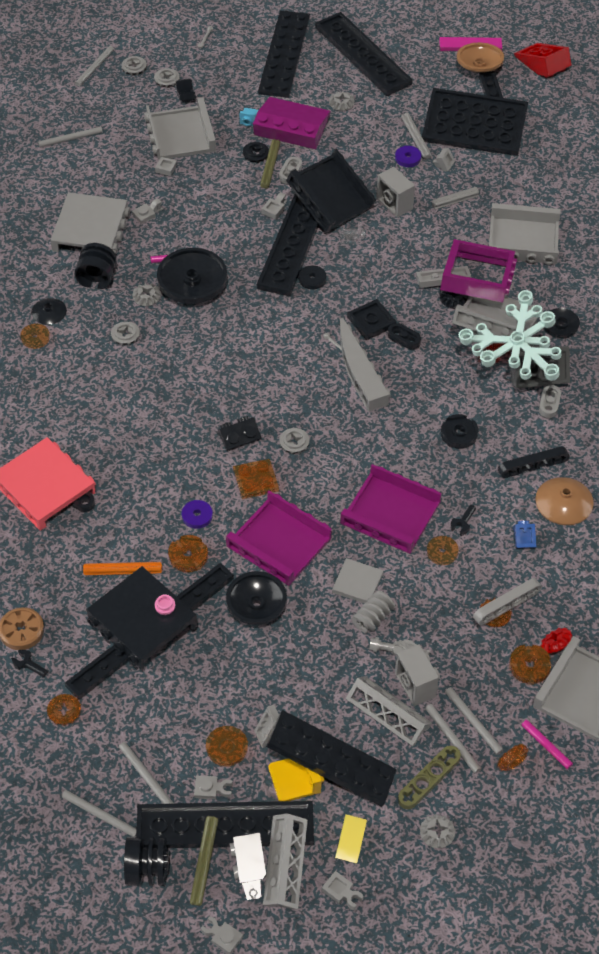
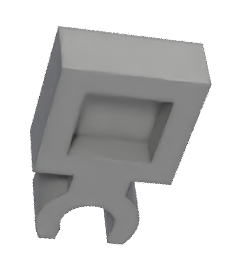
[194,775,233,799]
[322,871,364,911]
[201,916,243,954]

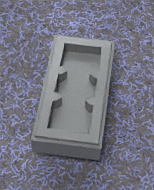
[254,705,279,748]

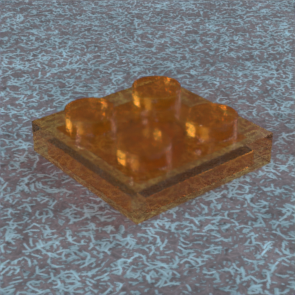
[233,458,279,499]

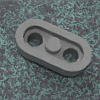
[279,157,302,184]
[539,385,561,418]

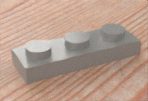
[416,266,471,288]

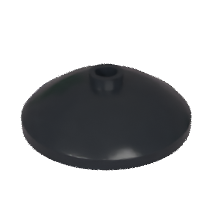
[226,571,287,625]

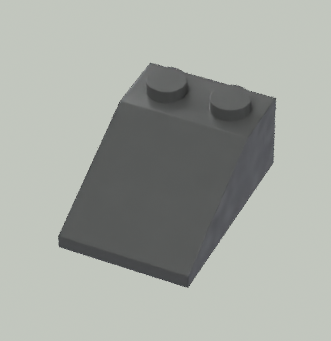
[510,345,570,388]

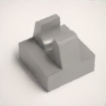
[433,148,455,172]

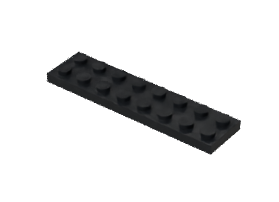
[258,10,310,98]
[315,12,413,96]
[257,194,319,296]
[136,801,314,848]

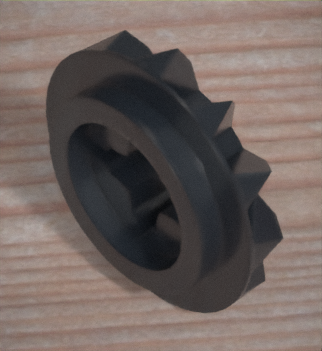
[243,142,269,162]
[440,290,468,309]

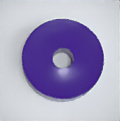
[395,146,421,167]
[182,500,213,529]

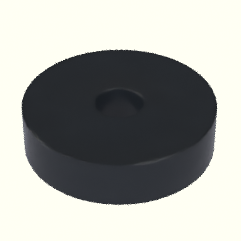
[299,265,327,290]

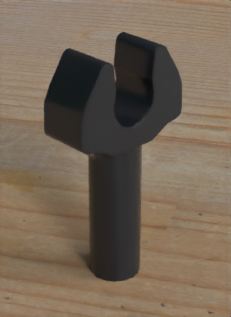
[450,505,476,536]
[11,650,48,678]

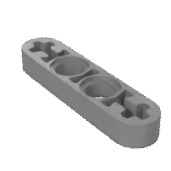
[473,578,542,626]

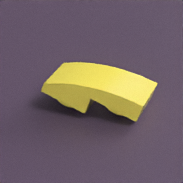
[335,814,367,863]

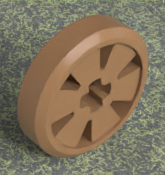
[0,607,44,650]

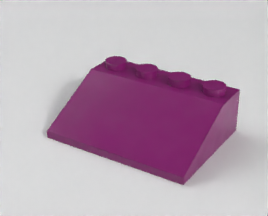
[253,97,331,149]

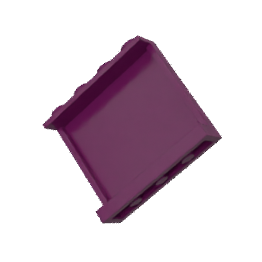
[340,464,442,554]
[226,491,332,586]

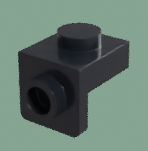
[176,78,196,102]

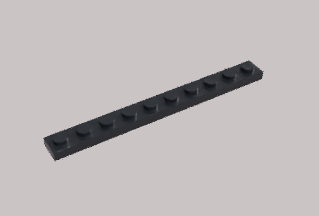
[65,563,234,700]

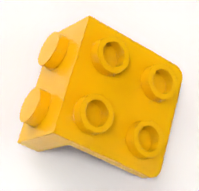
[268,759,324,801]

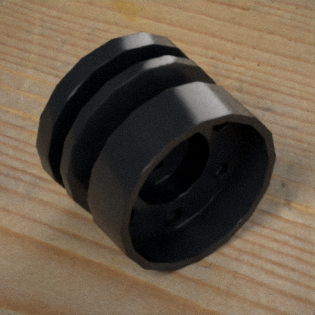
[74,243,116,289]
[124,837,169,886]

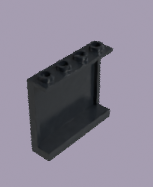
[286,149,376,233]
[86,566,198,670]

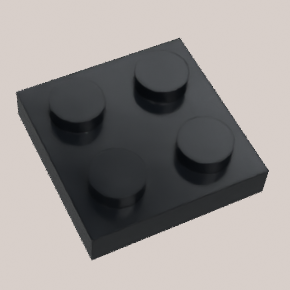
[347,299,396,340]

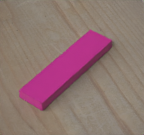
[439,37,502,51]

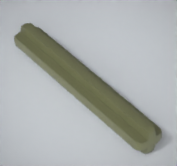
[260,139,280,189]
[190,816,218,906]

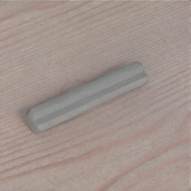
[432,187,479,209]

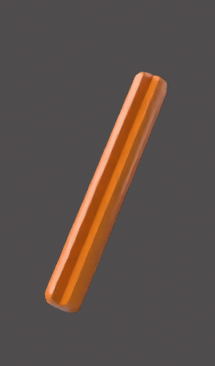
[83,562,162,575]

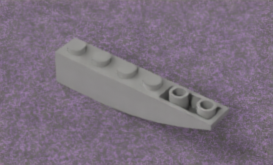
[339,318,391,412]

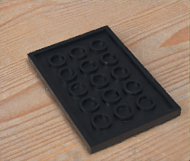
[422,88,528,156]

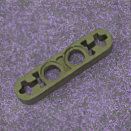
[398,745,461,809]

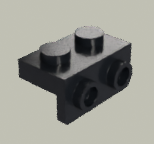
[217,416,262,451]

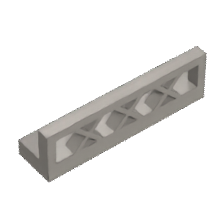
[346,676,432,746]
[263,813,307,910]

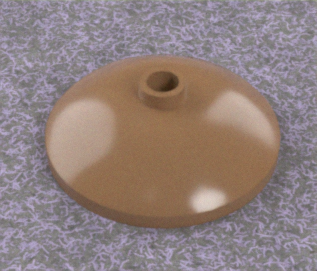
[457,42,504,73]
[535,477,594,525]

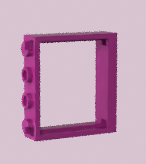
[440,239,517,303]

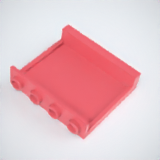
[0,437,96,531]

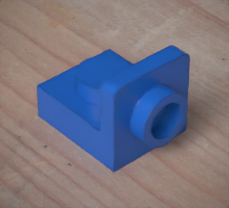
[513,521,536,549]

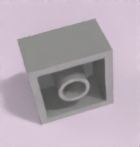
[376,167,415,218]
[395,644,440,706]

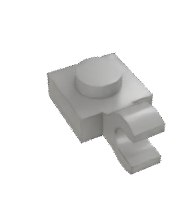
[261,192,287,220]
[132,199,163,224]

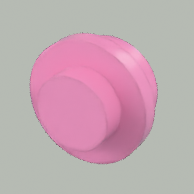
[155,595,176,615]

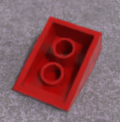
[514,43,571,78]

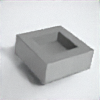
[155,157,177,176]

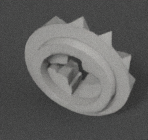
[122,56,147,76]
[154,68,180,88]
[329,91,355,111]
[132,282,161,306]
[111,322,140,346]
[279,428,309,454]
[420,814,455,848]

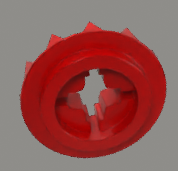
[541,628,572,653]

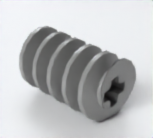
[352,591,395,633]

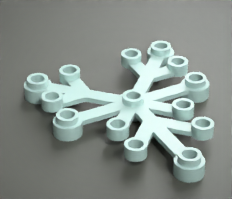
[459,290,562,381]

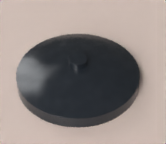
[157,248,227,304]

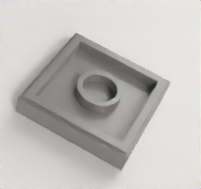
[332,558,383,603]

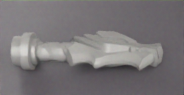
[369,637,430,655]

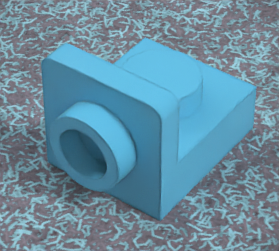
[239,108,259,126]

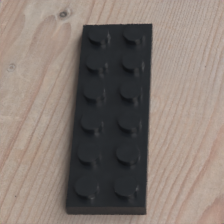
[266,710,397,807]

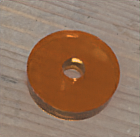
[20,324,50,349]
[427,536,459,565]

